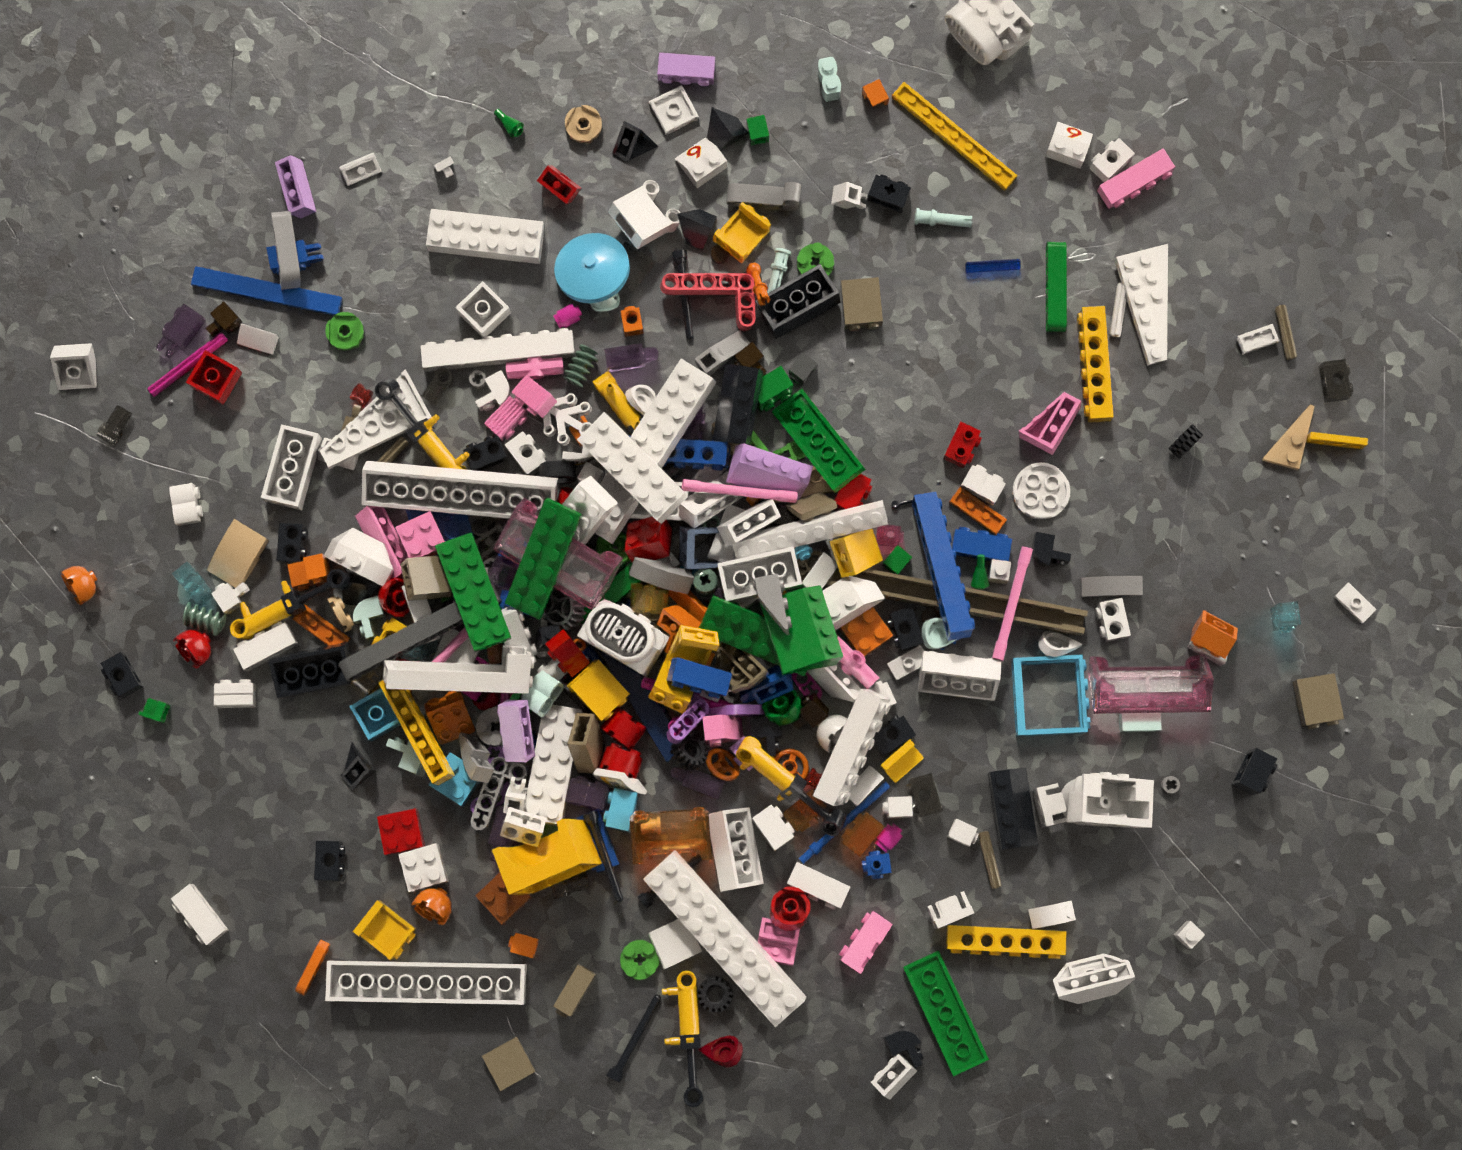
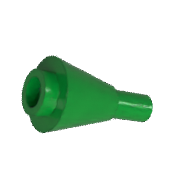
[494,109,524,138]
[970,554,989,590]

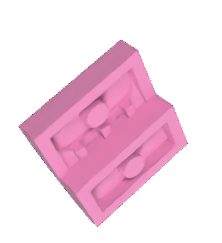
[758,917,800,967]

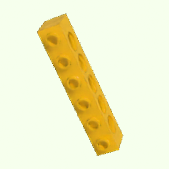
[1077,306,1113,422]
[378,680,455,786]
[946,925,1066,959]

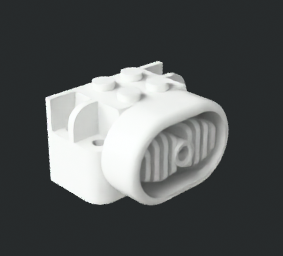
[944,0,1034,65]
[577,599,669,677]
[1061,772,1154,828]

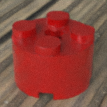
[600,707,646,750]
[599,743,643,779]
[770,887,810,931]

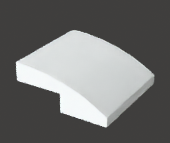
[648,919,702,969]

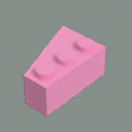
[1019,392,1081,455]
[703,715,744,748]
[839,911,893,974]

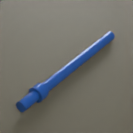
[798,781,890,864]

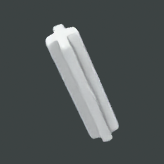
[1110,283,1126,337]

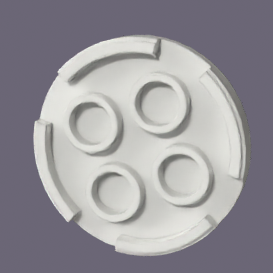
[1012,462,1070,520]

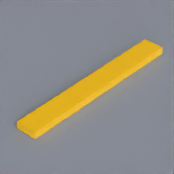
[892,82,1018,191]

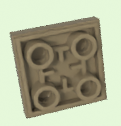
[786,492,837,521]
[482,1037,536,1091]

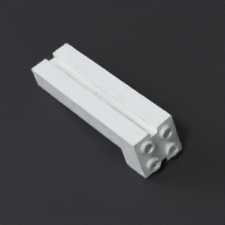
[383,646,534,693]

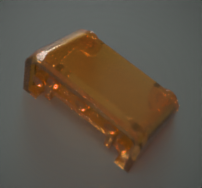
[630,807,712,864]

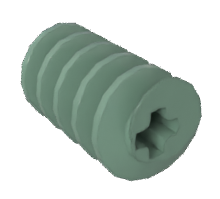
[562,344,599,388]
[693,568,718,597]
[183,602,226,636]

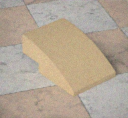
[207,519,269,588]

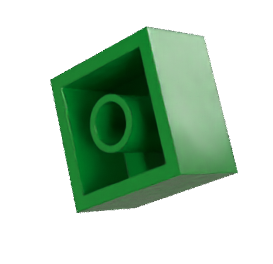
[757,366,793,412]

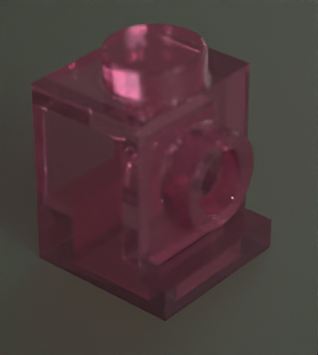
[876,525,904,547]

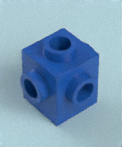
[862,851,892,879]

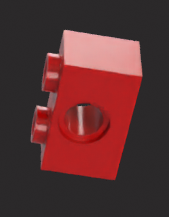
[537,165,582,204]

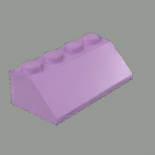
[726,444,813,503]

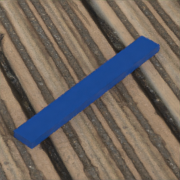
[191,266,343,315]

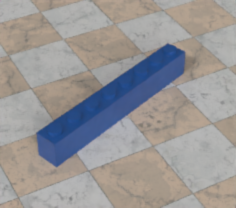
[912,492,975,641]

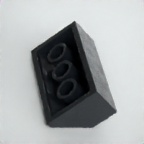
[755,264,841,339]
[712,365,763,445]
[268,642,353,698]
[988,768,1038,850]

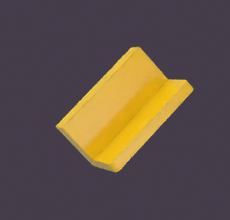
[880,740,923,783]

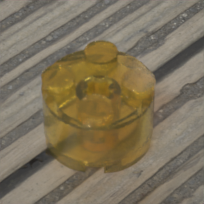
[630,583,669,614]

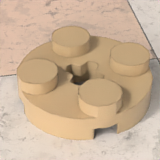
[565,105,602,144]
[327,595,354,633]

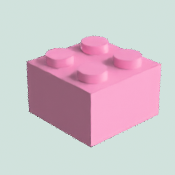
[395,511,445,558]

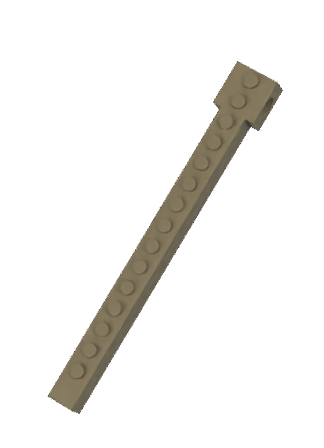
[794,547,1088,636]

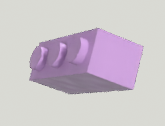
[657,53,715,86]
[275,155,316,219]
[497,700,535,762]

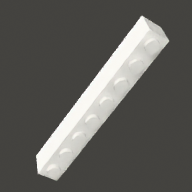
[421,328,575,372]
[732,500,888,559]

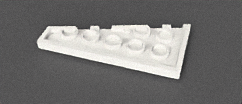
[1114,244,1168,366]
[320,369,431,469]

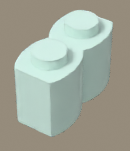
[817,57,841,102]
[521,670,564,718]

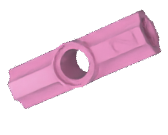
[506,357,564,380]
[837,636,879,689]

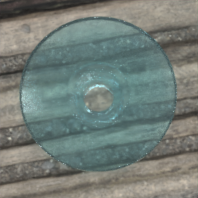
[402,640,439,661]

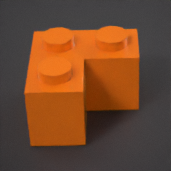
[288,553,331,591]
[657,604,701,654]

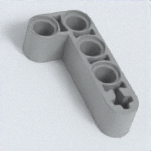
[726,182,801,211]
[271,211,301,290]
[471,757,528,831]

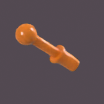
[746,263,770,305]

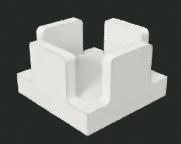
[1032,783,1067,828]
[927,891,974,929]

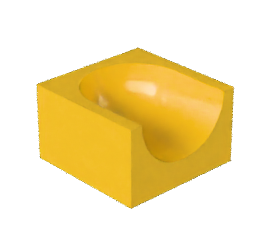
[492,818,602,895]

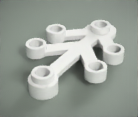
[543,393,592,446]

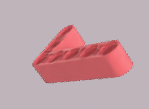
[660,273,756,331]

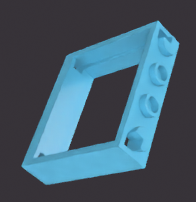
[1011,655,1091,737]

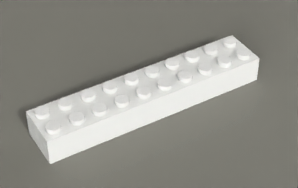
[595,359,717,544]
[362,461,558,521]
[643,850,806,1027]
[325,961,527,1005]

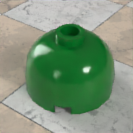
[762,690,802,726]

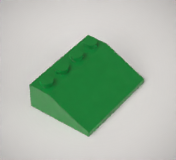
[760,585,843,675]

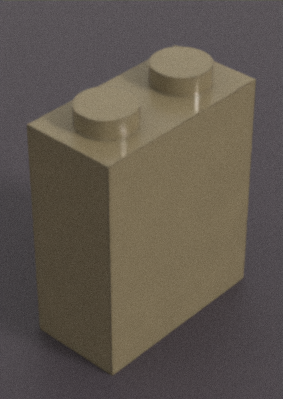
[840,277,883,331]
[400,556,453,601]
[1293,673,1344,729]
[567,713,605,773]
[553,964,597,1017]

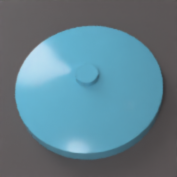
[554,233,630,303]

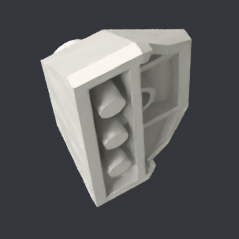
[324,528,394,586]
[823,576,885,630]
[807,661,865,702]
[1053,954,1135,1004]

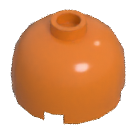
[60,566,97,605]
[412,888,452,925]

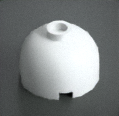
[816,714,848,753]

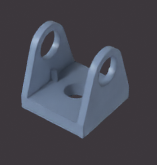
[679,526,722,569]

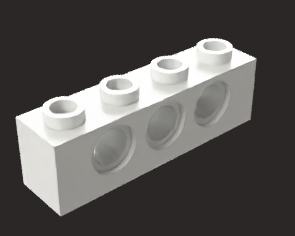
[679,471,743,528]

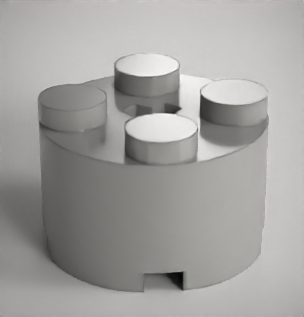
[476,707,503,747]

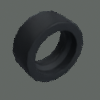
[540,461,576,484]

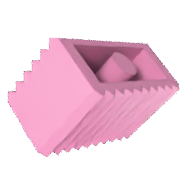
[512,375,557,418]
[484,396,528,441]

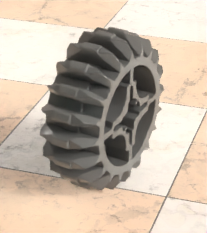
[543,579,588,631]

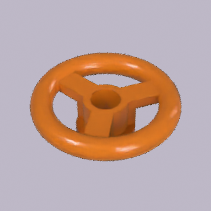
[706,748,740,781]
[773,749,809,779]

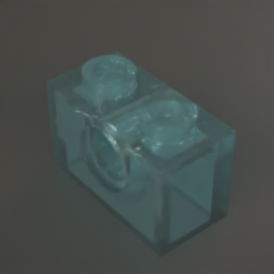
[172,562,214,606]
[1270,601,1301,634]

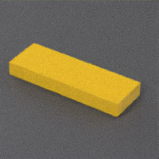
[1306,432,1368,449]

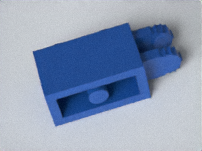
[266,240,324,275]
[739,665,794,705]

